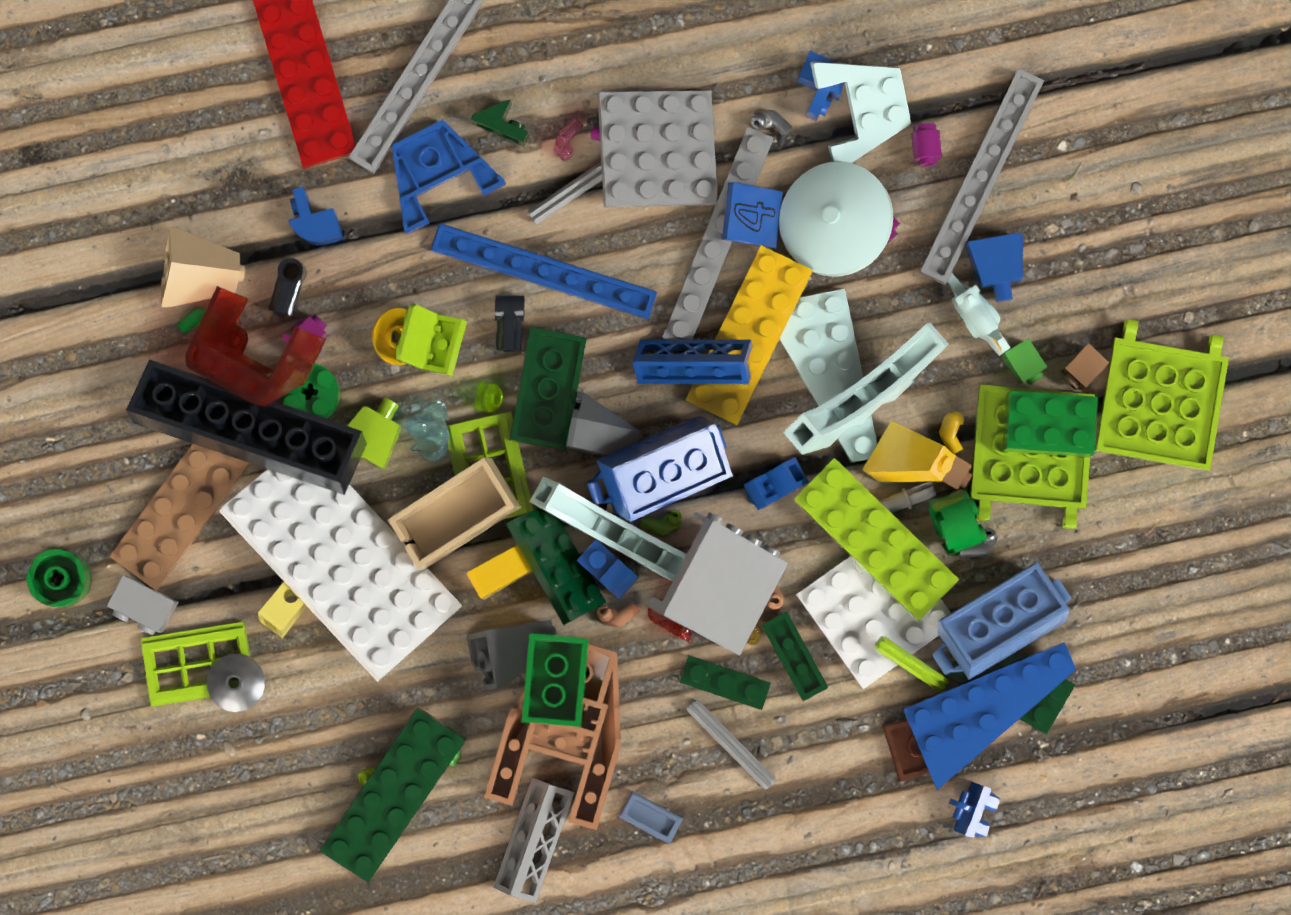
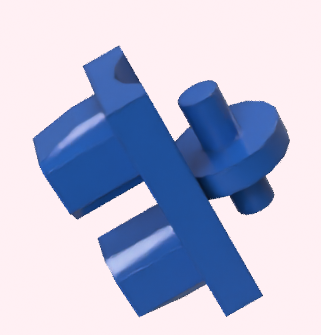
[948,782,1000,838]

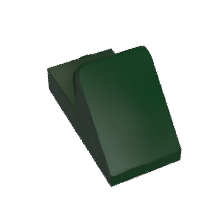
[471,100,529,147]

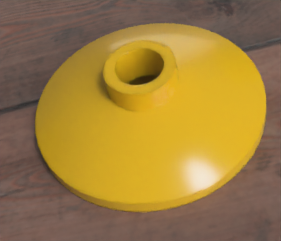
[372,308,408,365]

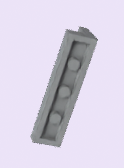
[493,778,575,903]

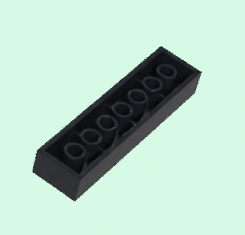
[126,360,367,495]

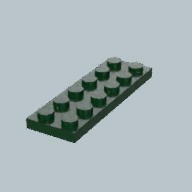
[320,706,466,883]

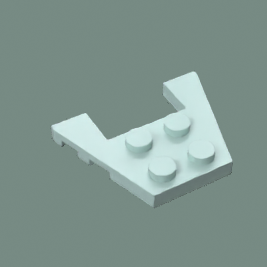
[810,61,911,163]

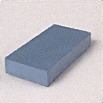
[619,791,683,844]

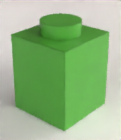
[1001,338,1047,386]

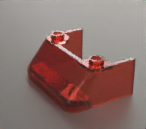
[185,286,326,406]

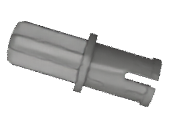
[878,481,936,513]

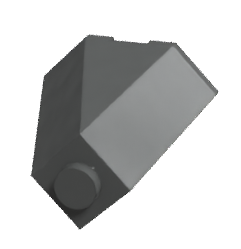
[566,391,644,457]
[467,620,557,690]

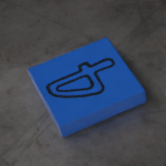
[722,182,783,249]

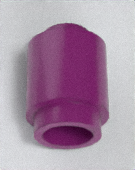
[911,123,942,167]

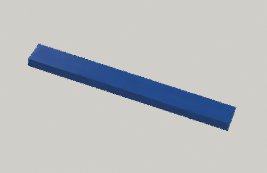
[430,223,657,320]

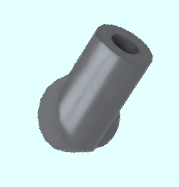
[750,110,793,137]
[958,528,997,558]

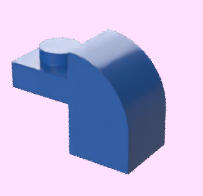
[797,51,843,122]
[289,187,344,245]
[744,458,809,510]
[577,539,638,599]

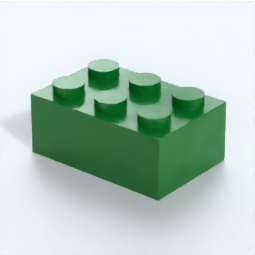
[1003,391,1098,458]
[521,633,589,727]

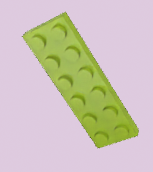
[794,458,960,621]

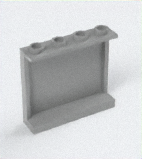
[646,512,788,656]

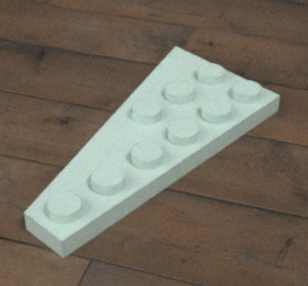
[780,289,877,463]

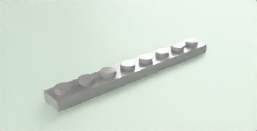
[349,0,485,174]
[920,68,1044,285]
[662,127,774,340]

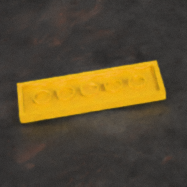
[686,245,813,426]

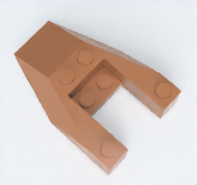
[484,645,621,830]

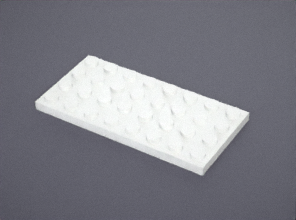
[219,469,462,682]

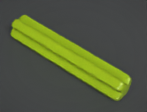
[874,636,948,692]

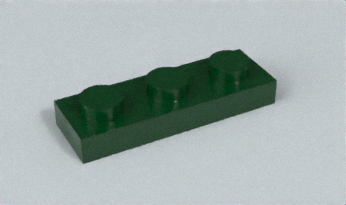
[761,611,829,702]
[680,655,771,710]

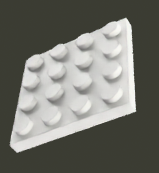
[796,556,951,689]

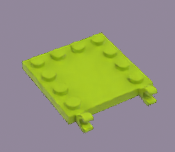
[1095,319,1229,471]
[970,384,1095,529]

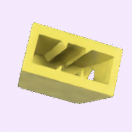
[258,582,307,639]

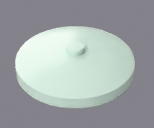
[779,162,893,277]

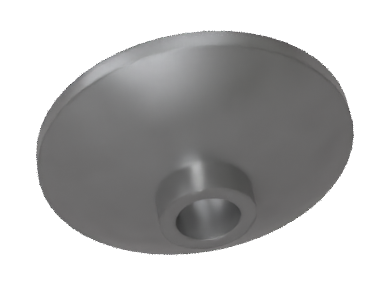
[207,654,265,712]

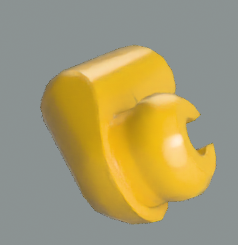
[939,411,964,454]

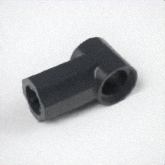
[268,258,307,317]
[495,295,525,352]

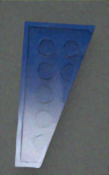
[903,642,1076,790]

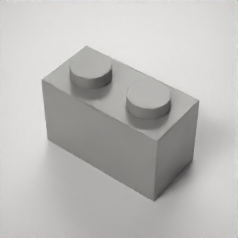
[107,575,179,635]

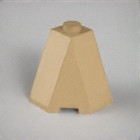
[161,227,245,307]

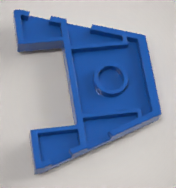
[392,120,506,235]

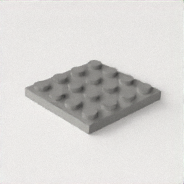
[597,91,718,208]

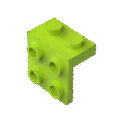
[396,304,467,377]

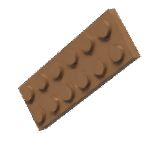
[109,444,251,591]

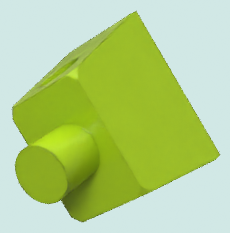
[348,397,402,471]

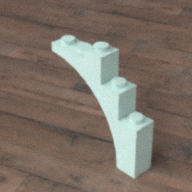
[783,323,949,455]
[529,476,687,581]

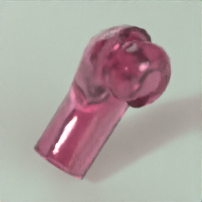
[553,118,583,161]

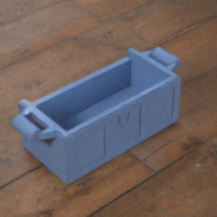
[932,562,1072,680]

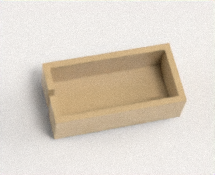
[388,457,521,569]

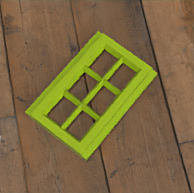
[444,412,534,520]
[141,622,250,707]

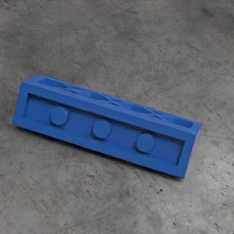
[632,340,752,384]

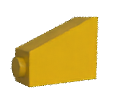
[862,421,956,482]
[466,545,533,600]

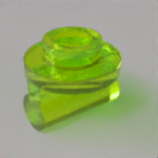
[474,382,503,412]

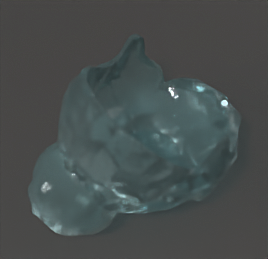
[405,401,450,462]

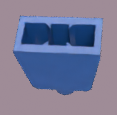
[965,232,1023,303]

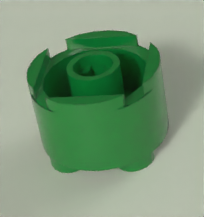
[280,363,342,419]
[928,489,987,556]
[26,549,91,608]

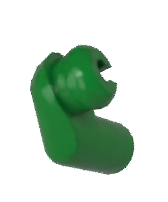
[176,308,219,335]

